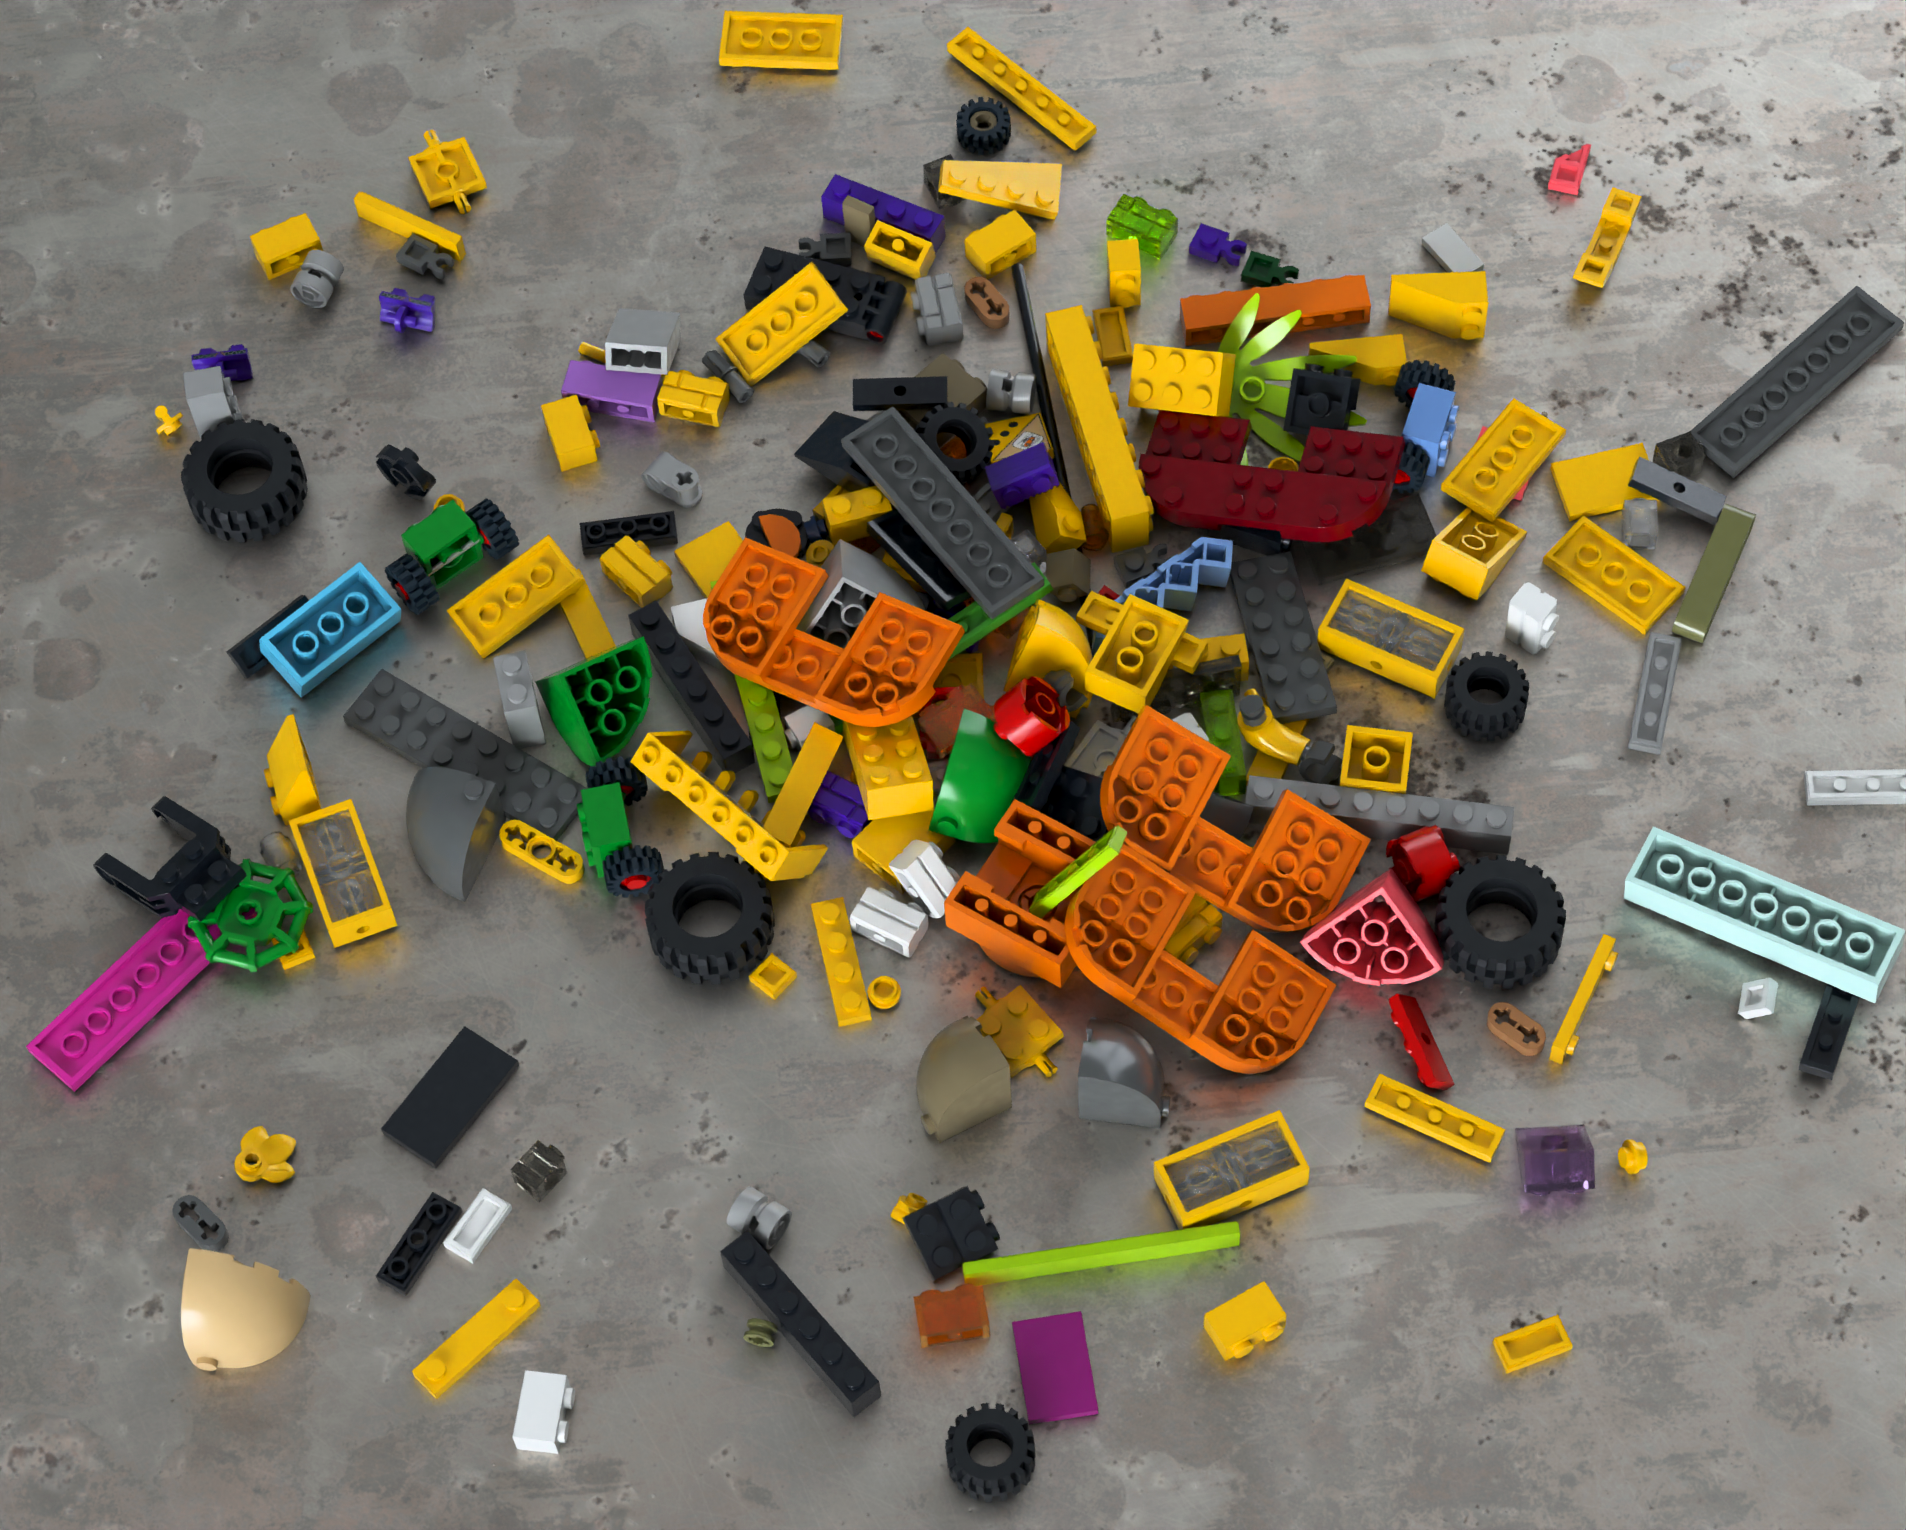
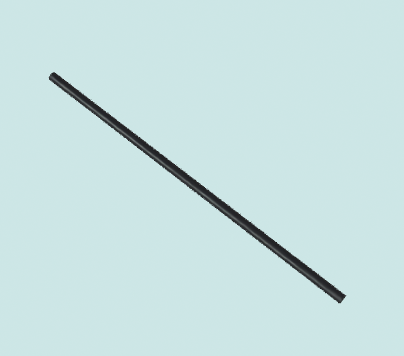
[1011,263,1094,657]

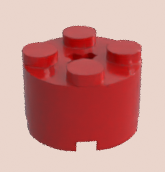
[994,676,1070,757]
[1386,825,1460,902]

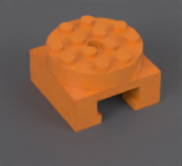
[944,799,1096,988]

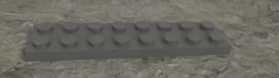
[1687,286,1904,478]
[841,406,1044,620]
[343,669,588,841]

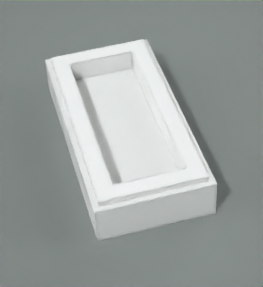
[1422,223,1484,273]
[443,1188,512,1264]

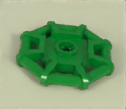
[188,858,313,973]

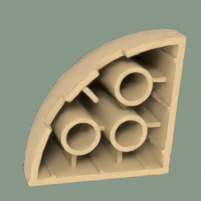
[181,1248,311,1371]

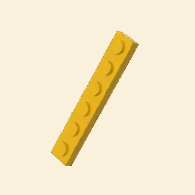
[947,27,1096,151]

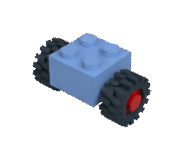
[1392,360,1459,493]

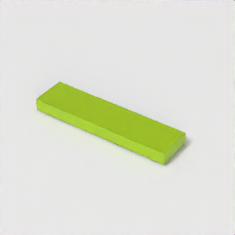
[1029,825,1127,918]

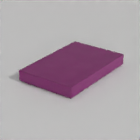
[1012,1311,1099,1425]

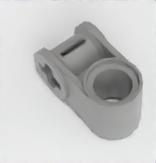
[641,451,703,507]

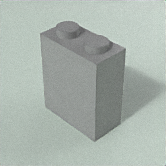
[605,308,680,375]
[493,650,546,749]

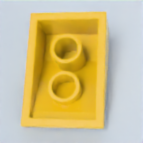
[1388,271,1488,340]
[1421,507,1527,600]
[1085,594,1189,714]
[264,714,322,826]

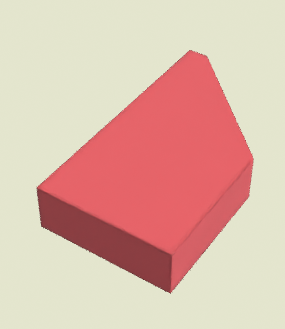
[1548,144,1591,195]

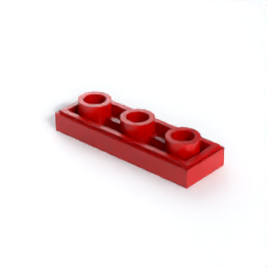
[1388,993,1455,1091]

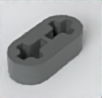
[172,1195,229,1252]

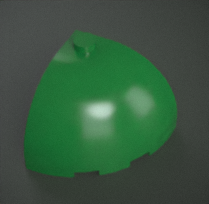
[535,636,652,766]
[928,709,1032,843]

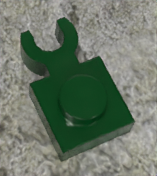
[1241,250,1299,288]

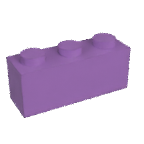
[561,360,663,423]

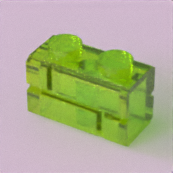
[1106,194,1178,259]

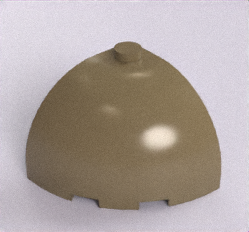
[916,1016,1012,1143]

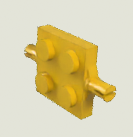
[408,129,487,214]
[975,985,1064,1078]

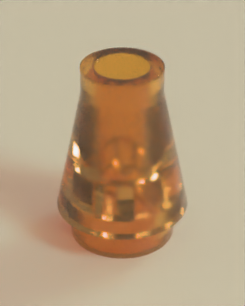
[1081,504,1109,551]

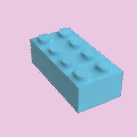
[259,562,402,698]

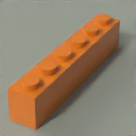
[1180,275,1371,347]

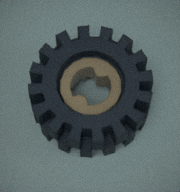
[956,97,1011,155]

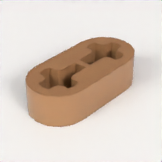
[964,277,1010,329]
[1487,1002,1546,1056]

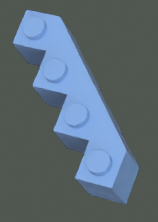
[1091,537,1233,656]

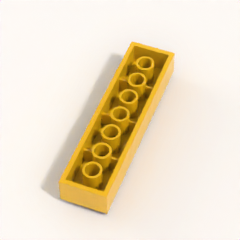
[1045,305,1154,553]

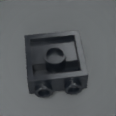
[1283,363,1361,435]
[902,1186,1000,1280]

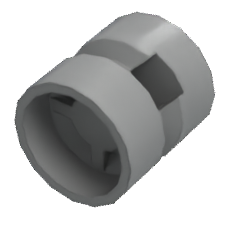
[290,250,344,308]
[986,369,1036,415]
[727,1186,792,1250]

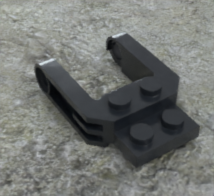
[93,796,247,922]

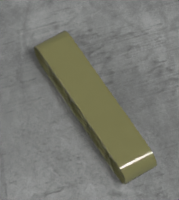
[1672,504,1756,643]

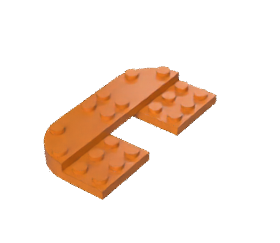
[703,537,965,727]
[1100,705,1371,933]
[1065,843,1336,1074]

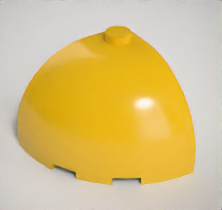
[1003,599,1093,718]

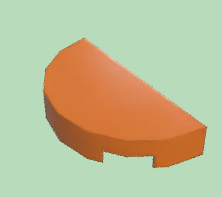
[758,514,802,558]

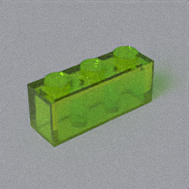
[1199,689,1246,796]

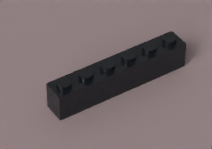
[628,601,755,773]
[720,1230,881,1417]

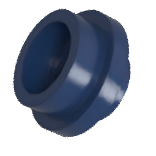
[804,515,829,544]

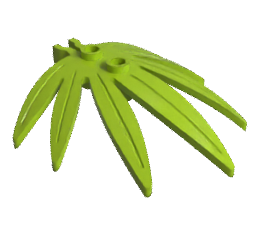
[1217,293,1367,466]

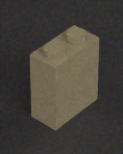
[897,353,987,448]

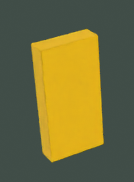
[1092,306,1133,367]
[1493,1314,1573,1374]

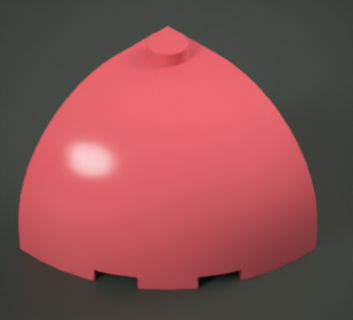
[1300,868,1444,986]

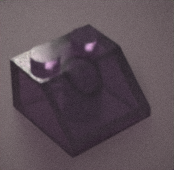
[1515,1124,1595,1196]

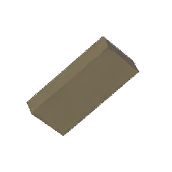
[842,195,876,247]

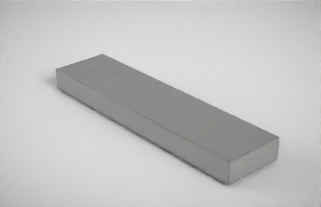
[1628,632,1682,755]

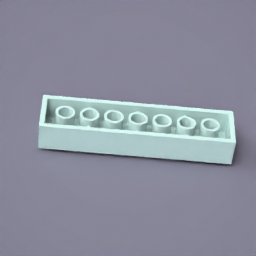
[1624,826,1906,1003]

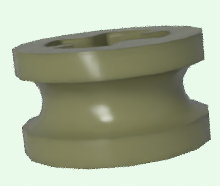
[743,1318,778,1347]

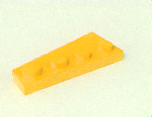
[938,160,1062,220]

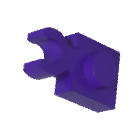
[1189,223,1247,266]

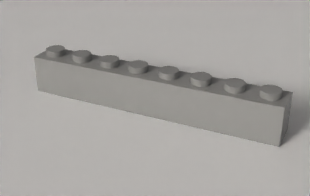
[1245,775,1514,855]

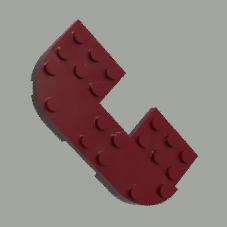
[1139,410,1405,542]

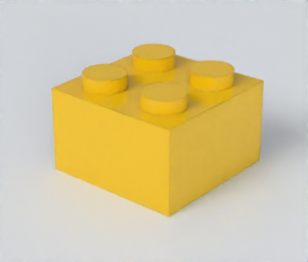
[1340,725,1413,794]

